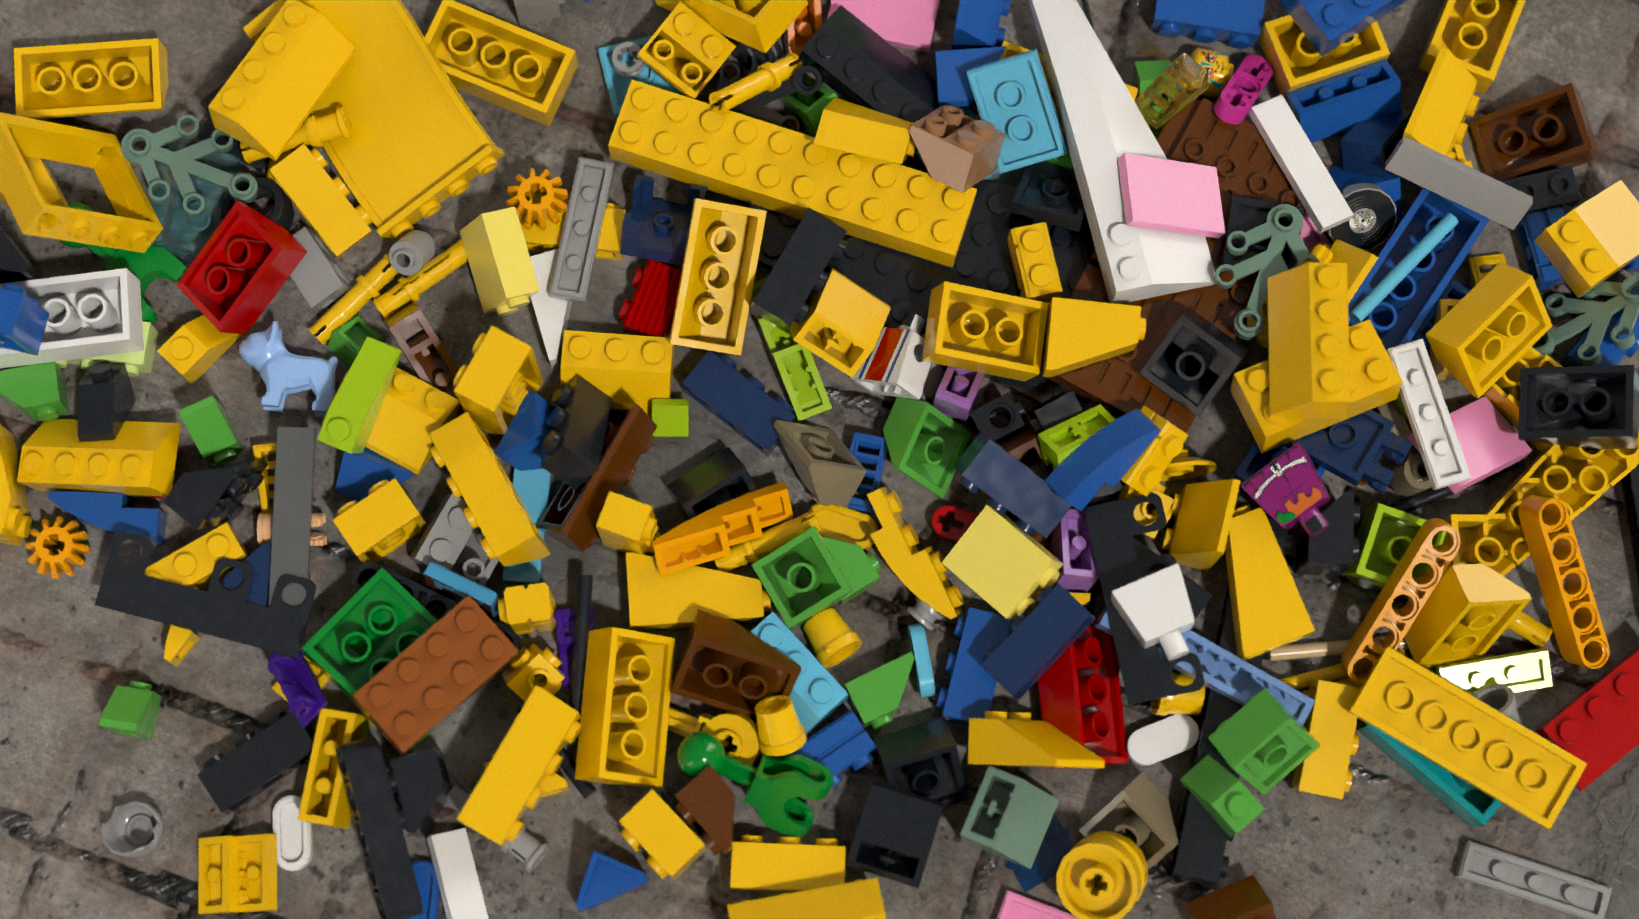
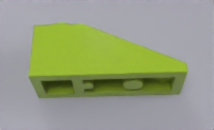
[317,336,403,454]

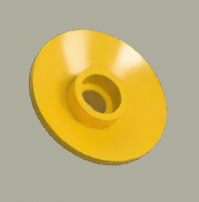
[1161,449,1217,481]

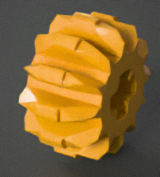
[506,168,568,231]
[25,516,91,580]

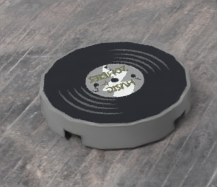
[1326,182,1397,251]

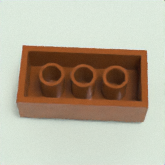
[352,595,519,756]

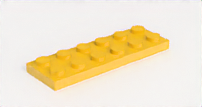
[1348,646,1587,830]

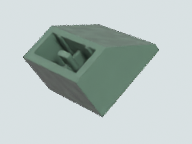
[960,765,1059,870]

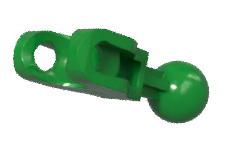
[58,202,188,325]
[677,732,833,838]

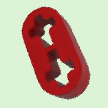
[931,505,979,544]

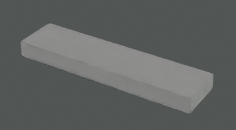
[1385,135,1533,230]
[549,157,615,304]
[1455,841,1612,919]

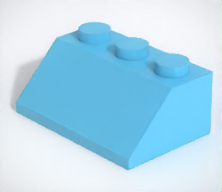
[750,612,848,735]

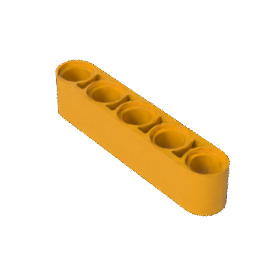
[1518,495,1610,669]
[1341,518,1460,686]

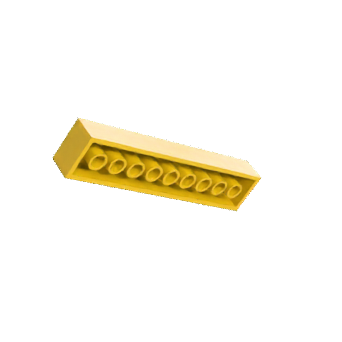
[608,80,977,268]

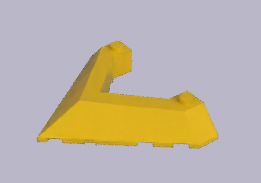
[1430,299,1639,577]

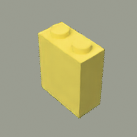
[460,206,540,316]
[942,505,1063,621]

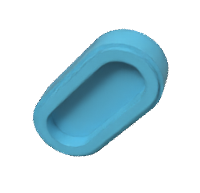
[908,623,935,698]

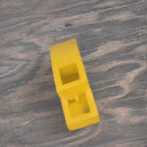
[867,486,964,619]

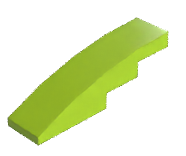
[750,277,832,421]

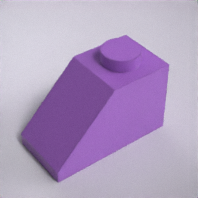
[933,366,985,421]
[1049,509,1099,593]

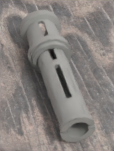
[446,781,551,873]

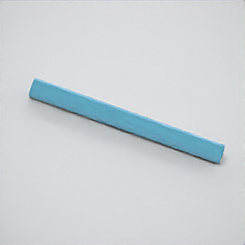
[1349,213,1459,323]

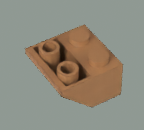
[909,105,1006,193]

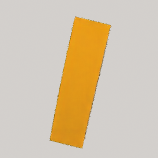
[652,481,794,576]

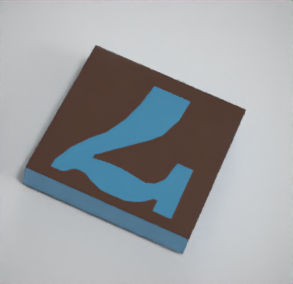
[424,562,499,621]

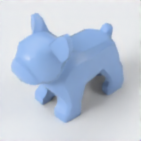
[239,321,338,418]

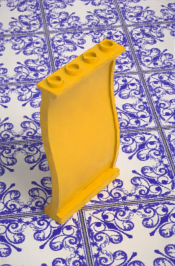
[243,0,505,239]

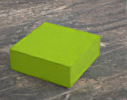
[652,399,689,437]

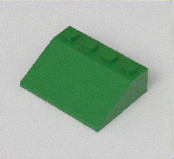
[302,568,442,754]

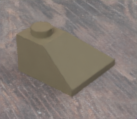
[773,420,867,507]
[1079,771,1178,870]

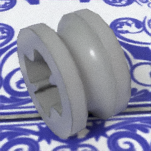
[612,42,645,78]
[907,597,943,631]

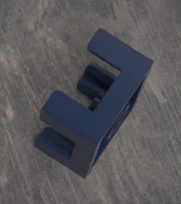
[620,174,708,265]

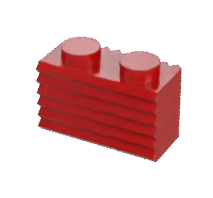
[619,259,681,338]

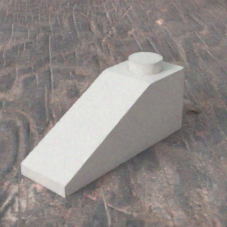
[530,248,572,369]

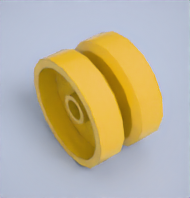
[1057,831,1148,919]

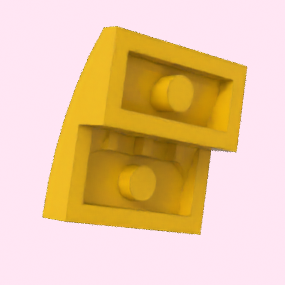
[198,834,277,914]

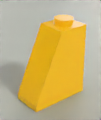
[813,98,917,164]
[1042,297,1146,378]

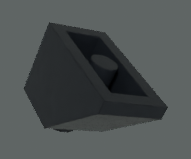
[78,362,136,442]

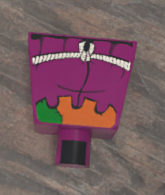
[1240,443,1330,538]

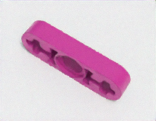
[1214,55,1274,125]

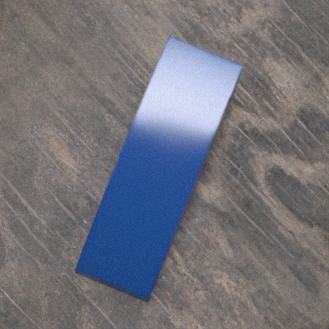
[1045,408,1161,511]
[48,491,167,544]

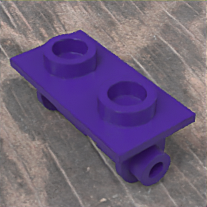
[267,650,328,728]

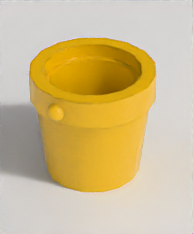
[803,608,862,669]
[1150,671,1205,716]
[755,695,807,756]

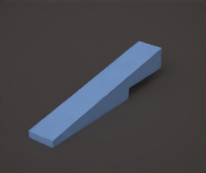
[1094,605,1315,725]

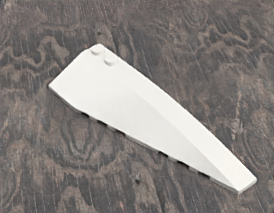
[1029,0,1216,304]

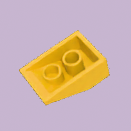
[1534,180,1639,298]
[0,424,32,547]
[1161,479,1240,571]
[968,711,1105,768]

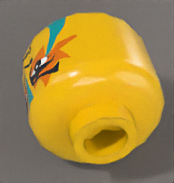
[1179,48,1234,98]

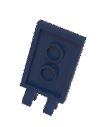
[1284,410,1413,495]

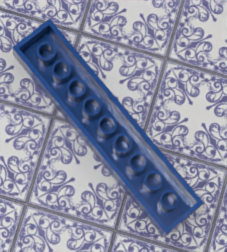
[1230,188,1490,497]

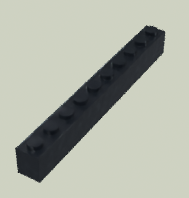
[1169,515,1293,885]

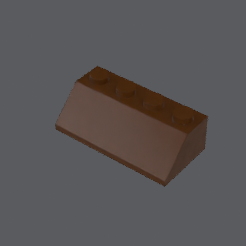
[536,402,657,552]

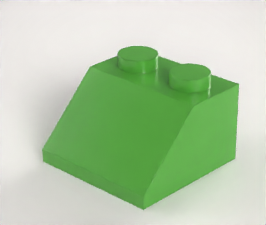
[752,526,853,629]
[1208,688,1321,795]

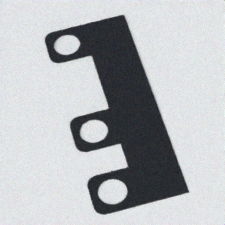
[1084,493,1205,705]
[94,531,316,658]

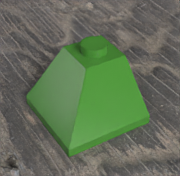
[883,397,972,499]

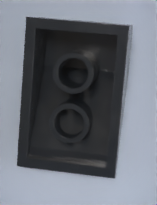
[1518,365,1639,449]

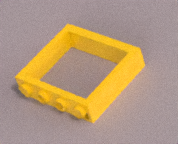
[0,112,163,253]

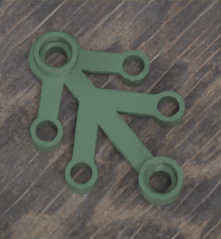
[121,115,258,218]
[1214,204,1319,340]
[1532,274,1639,366]

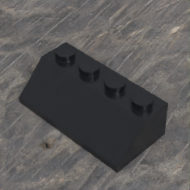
[797,5,938,123]

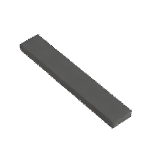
[268,426,316,651]

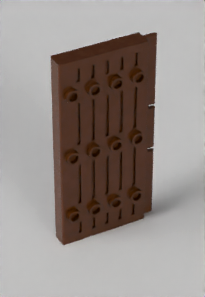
[1040,92,1330,433]

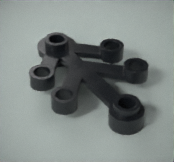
[705,49,824,132]

